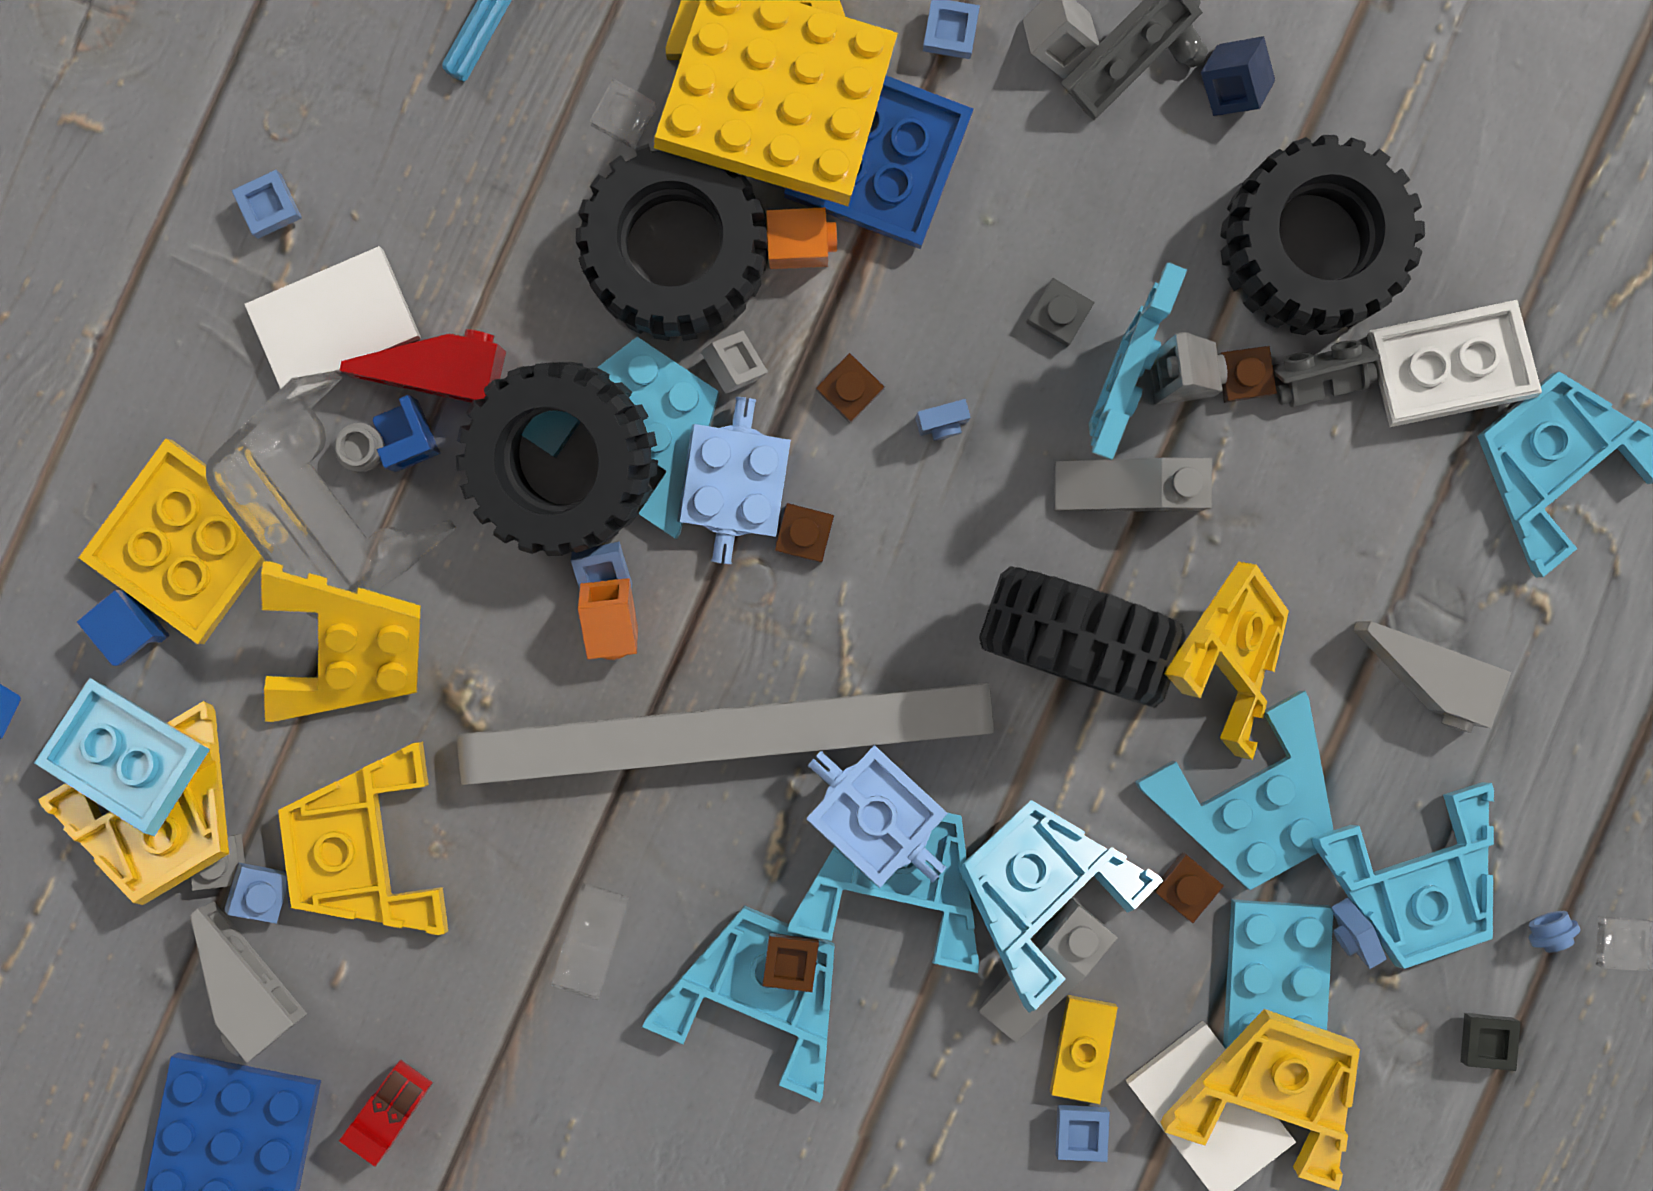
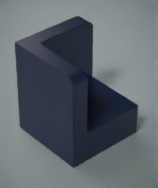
[1201,36,1275,116]

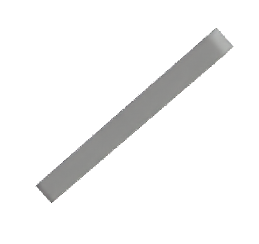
[456,683,994,785]

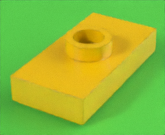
[1050,995,1118,1104]

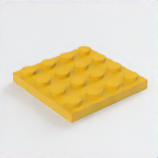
[653,0,898,206]

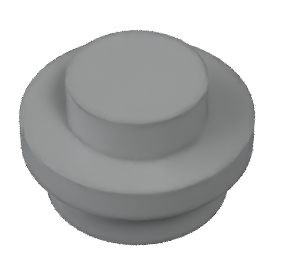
[334,423,385,472]

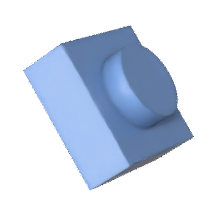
[923,0,980,59]
[231,170,302,239]
[915,399,971,441]
[571,541,632,590]
[224,862,288,924]
[1331,898,1387,969]
[1055,1105,1110,1162]

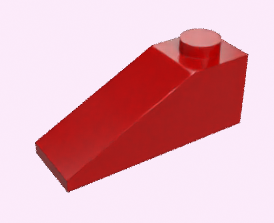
[339,329,506,403]

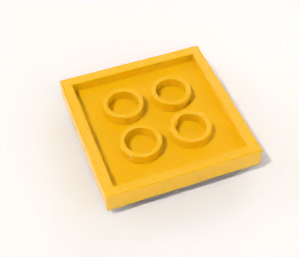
[78,438,291,644]

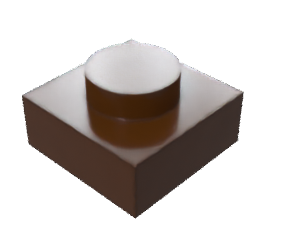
[1218,345,1277,403]
[816,353,885,424]
[775,503,834,563]
[1153,852,1224,923]
[763,933,819,993]

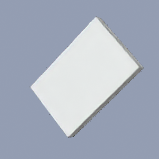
[245,246,421,396]
[1367,300,1542,427]
[1126,1021,1296,1191]

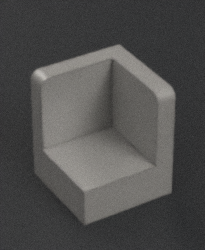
[1023,0,1099,79]

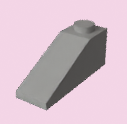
[1150,332,1227,405]
[1054,458,1212,512]
[1353,621,1511,733]
[978,897,1118,1043]
[190,902,307,1063]

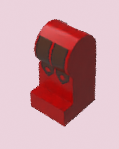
[339,1060,433,1167]

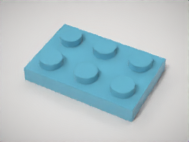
[34,678,210,837]
[1223,899,1333,1049]

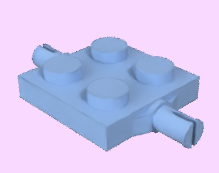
[677,397,791,565]
[806,745,948,888]

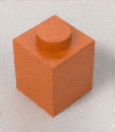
[766,207,837,269]
[578,578,638,660]

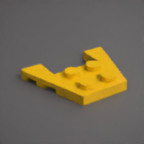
[261,561,421,722]
[1165,561,1289,760]
[38,701,229,905]
[278,742,449,935]
[1160,1009,1360,1190]

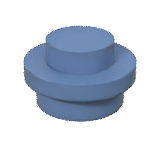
[1529,911,1581,953]

